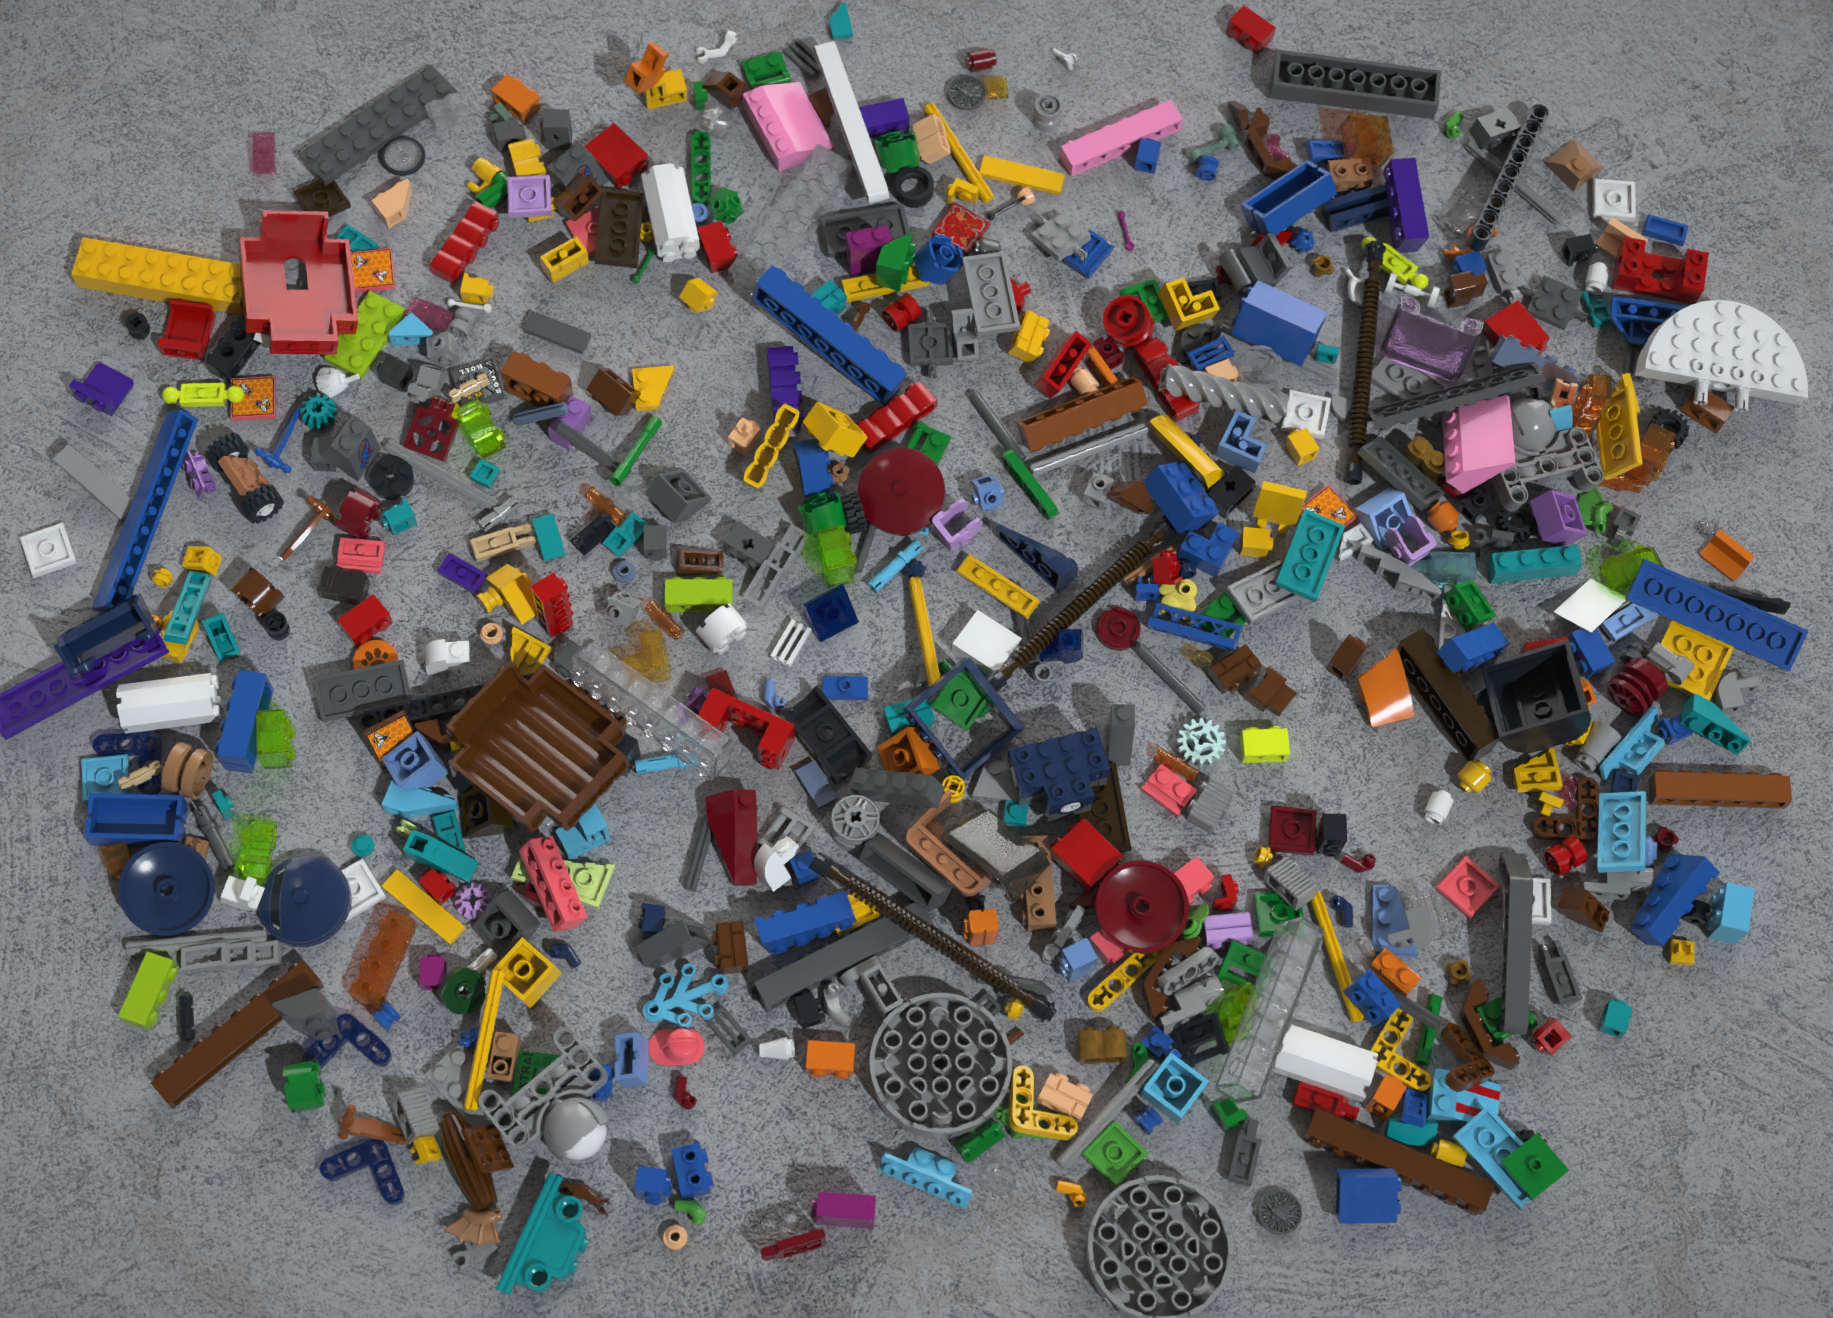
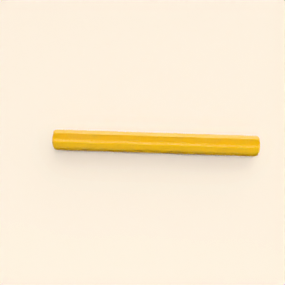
[924,102,994,203]
[908,576,940,691]
[1310,891,1364,1023]
[464,970,505,1111]

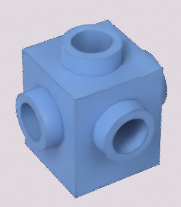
[971,474,1004,511]

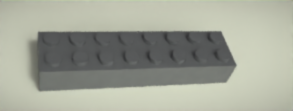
[1270,50,1441,119]

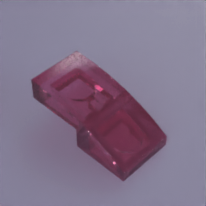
[253,132,276,174]
[404,297,454,332]

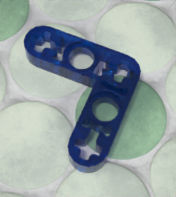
[92,732,162,795]
[301,1014,392,1069]
[319,1139,405,1206]

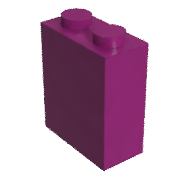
[846,225,892,276]
[812,1192,876,1229]

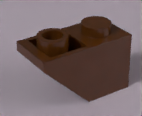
[702,71,746,110]
[1326,634,1367,682]
[1557,888,1610,932]

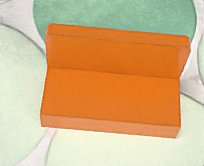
[1699,529,1755,582]

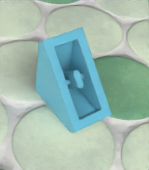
[389,312,434,346]

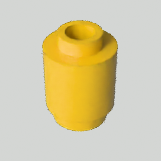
[1430,1139,1467,1168]

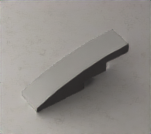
[53,444,133,521]
[743,524,811,608]
[1357,544,1442,603]
[181,940,281,972]

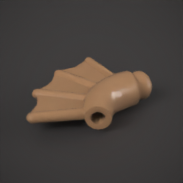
[444,1208,503,1246]

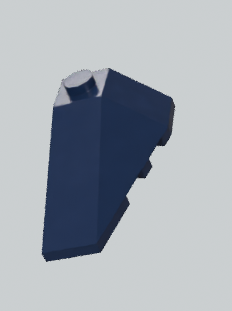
[996,525,1079,594]

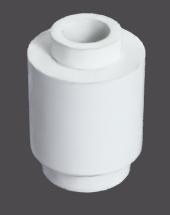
[1584,262,1610,295]
[1424,790,1454,825]

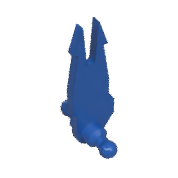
[255,408,300,473]

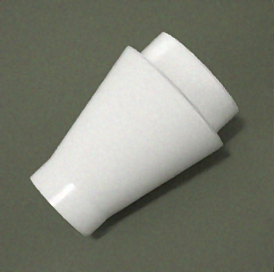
[759,1037,795,1060]

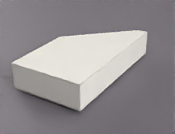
[1338,523,1374,562]

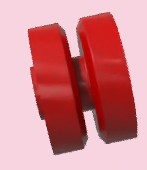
[1103,295,1155,349]

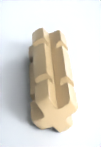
[448,373,489,403]
[118,761,163,791]

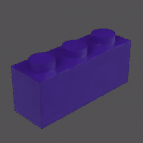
[859,98,910,138]

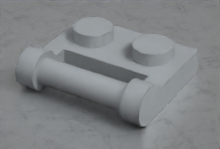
[757,806,815,865]

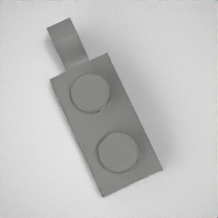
[1486,250,1522,304]

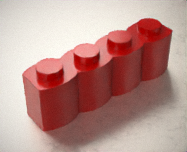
[430,201,500,284]
[1133,337,1200,422]
[856,382,937,455]

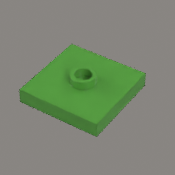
[1081,1120,1149,1188]

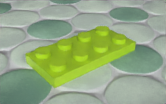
[324,291,407,380]

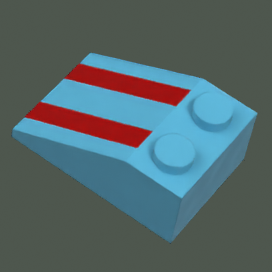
[1426,1068,1501,1127]

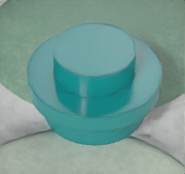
[351,834,375,857]

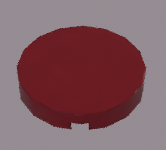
[1096,607,1141,651]

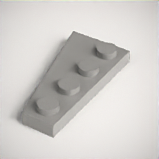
[972,757,1042,807]

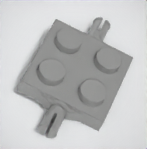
[1031,212,1091,262]

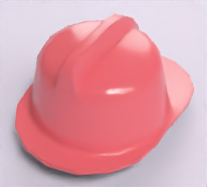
[649,1028,705,1066]

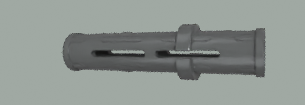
[193,806,237,872]

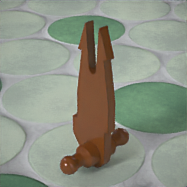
[279,496,339,561]
[339,1104,413,1145]

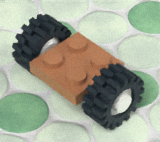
[205,433,284,524]

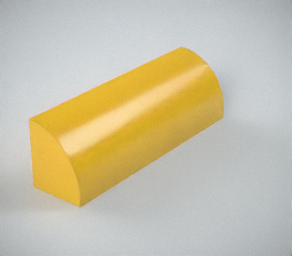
[1149,415,1225,488]

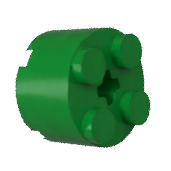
[874,131,920,173]
[797,491,847,538]
[283,1060,326,1113]

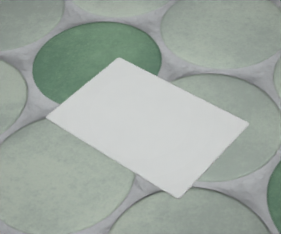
[1554,579,1626,632]

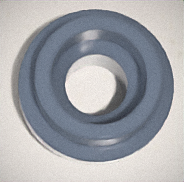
[613,561,636,583]

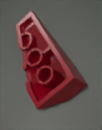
[704,789,757,886]

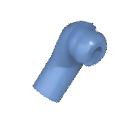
[763,680,786,711]

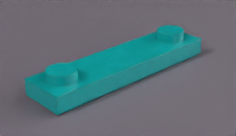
[164,571,212,645]

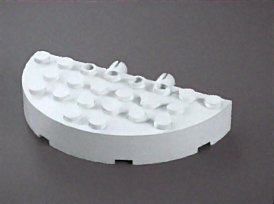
[1635,300,1808,412]

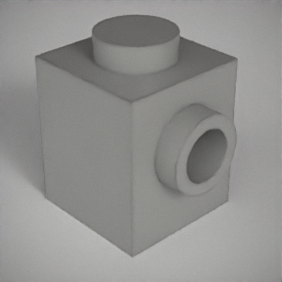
[1082,472,1114,511]

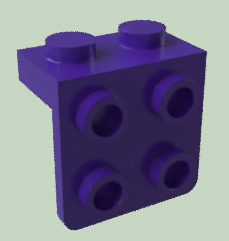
[69,363,134,417]

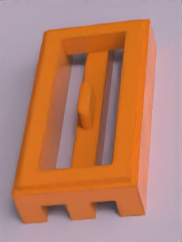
[1086,347,1118,387]

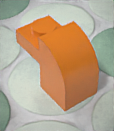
[624,42,669,94]

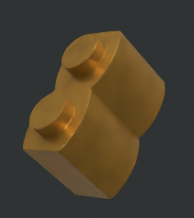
[1403,436,1446,484]
[1077,1026,1128,1064]

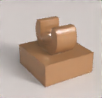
[184,836,210,860]

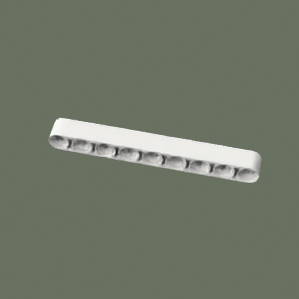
[813,41,890,204]

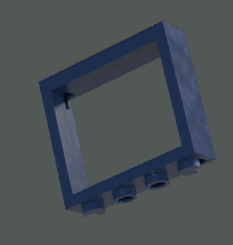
[902,657,1025,780]

